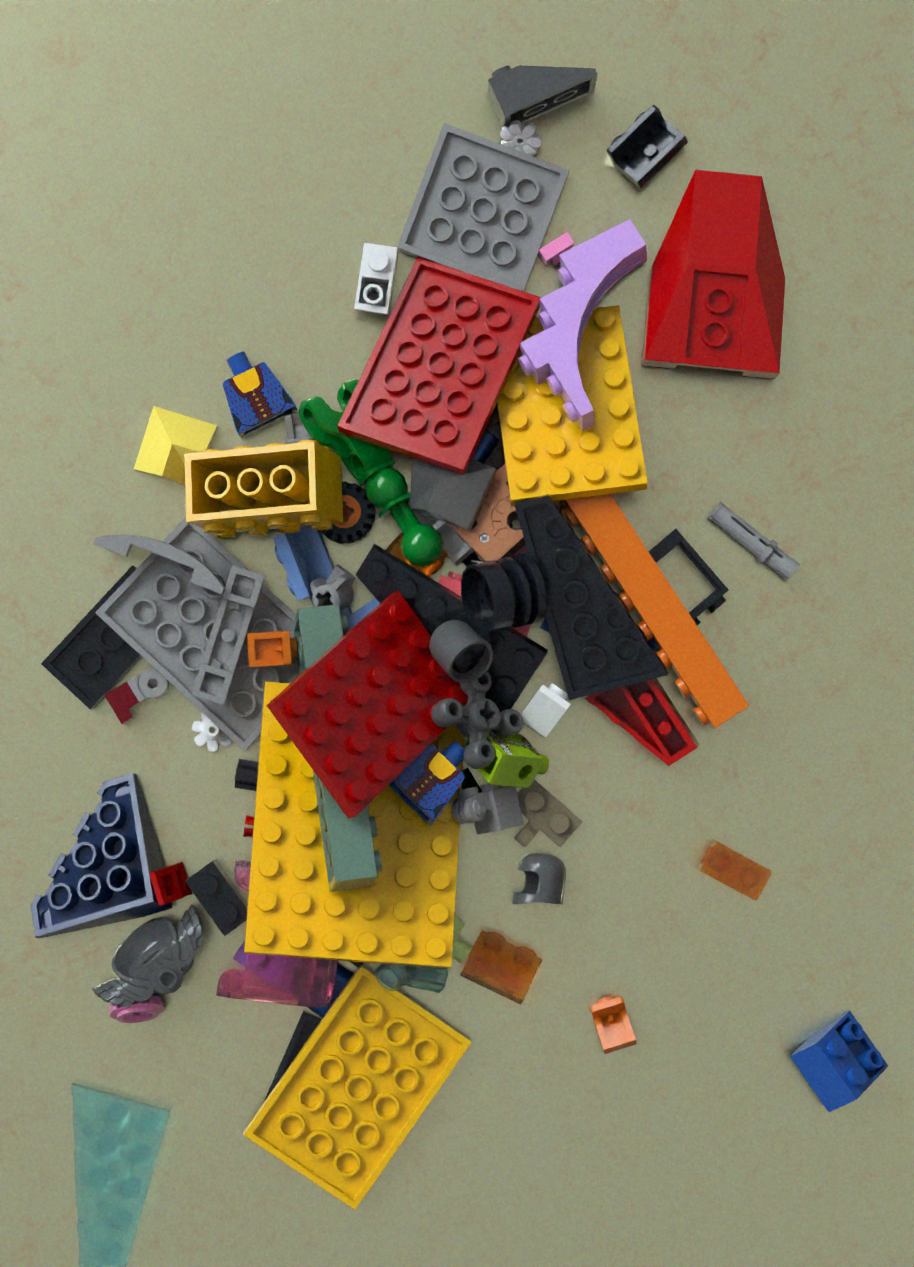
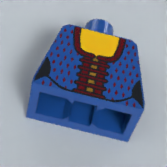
[222,351,298,438]
[388,741,465,826]

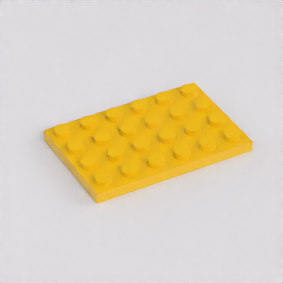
[497,305,648,506]
[243,964,472,1210]

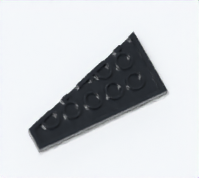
[514,494,669,700]
[355,543,548,712]

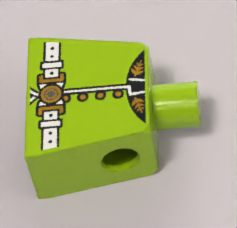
[464,730,549,788]

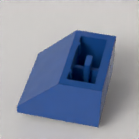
[790,1011,888,1112]

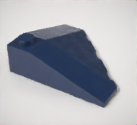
[31,773,173,939]

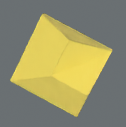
[134,406,218,485]

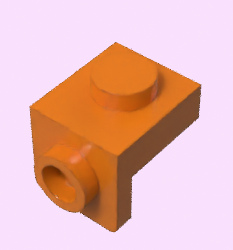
[247,631,297,667]
[590,996,637,1054]

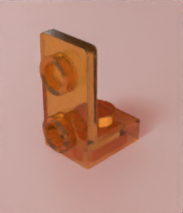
[697,839,771,900]

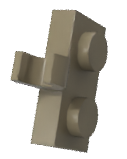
[514,779,582,847]

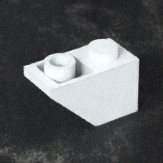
[354,243,398,315]
[521,683,571,738]

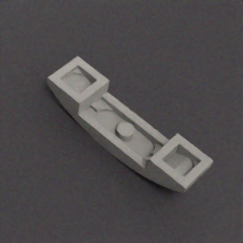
[94,535,225,594]
[191,565,265,706]

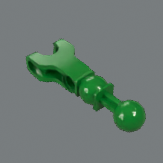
[299,379,444,567]

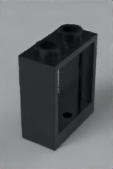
[649,529,729,626]

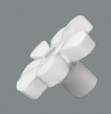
[500,120,542,156]
[192,713,232,752]

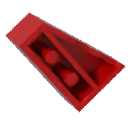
[585,678,699,766]

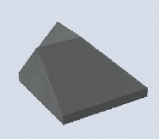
[410,459,497,532]

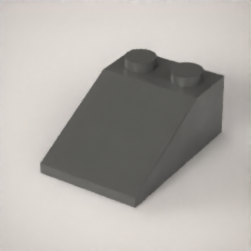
[487,65,598,127]

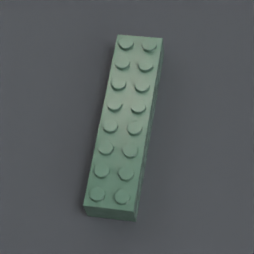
[293,604,382,892]

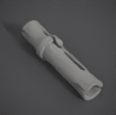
[708,502,800,581]

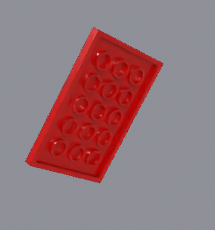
[337,257,541,475]
[266,590,468,819]

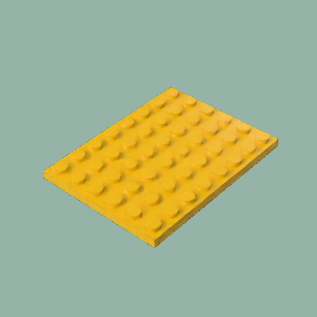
[244,681,465,969]

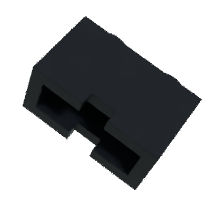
[185,859,248,936]

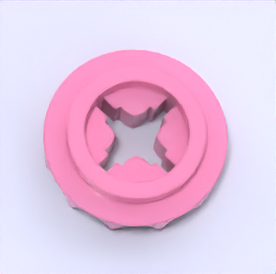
[109,996,164,1023]

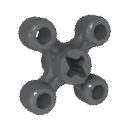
[431,671,523,769]

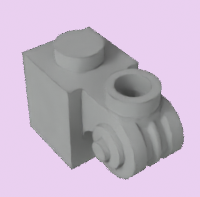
[452,783,524,835]

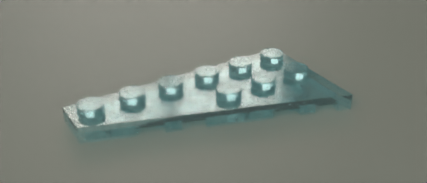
[71,1083,170,1267]

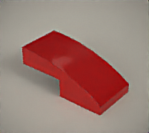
[149,862,192,906]

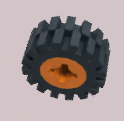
[321,481,375,544]

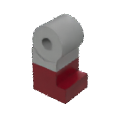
[104,669,169,725]

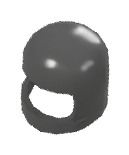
[429,620,493,683]
[512,853,566,905]

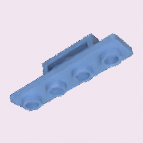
[273,526,352,617]

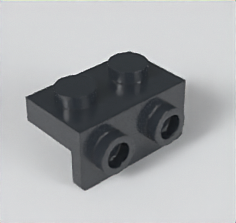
[607,105,688,189]

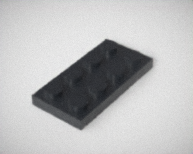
[41,565,141,710]

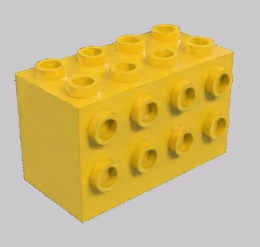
[184,440,343,539]

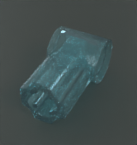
[375,964,448,993]

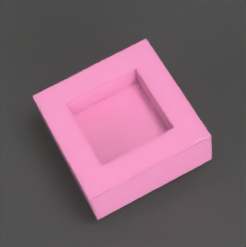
[538,232,575,267]

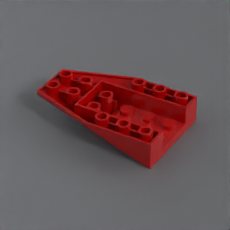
[642,170,785,379]

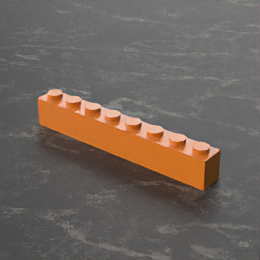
[562,494,749,729]

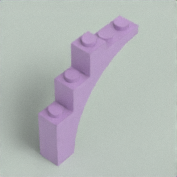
[518,219,647,431]

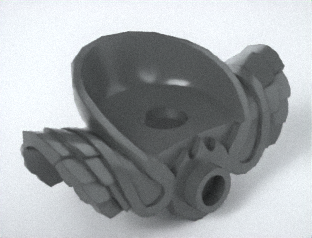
[92,904,203,1008]

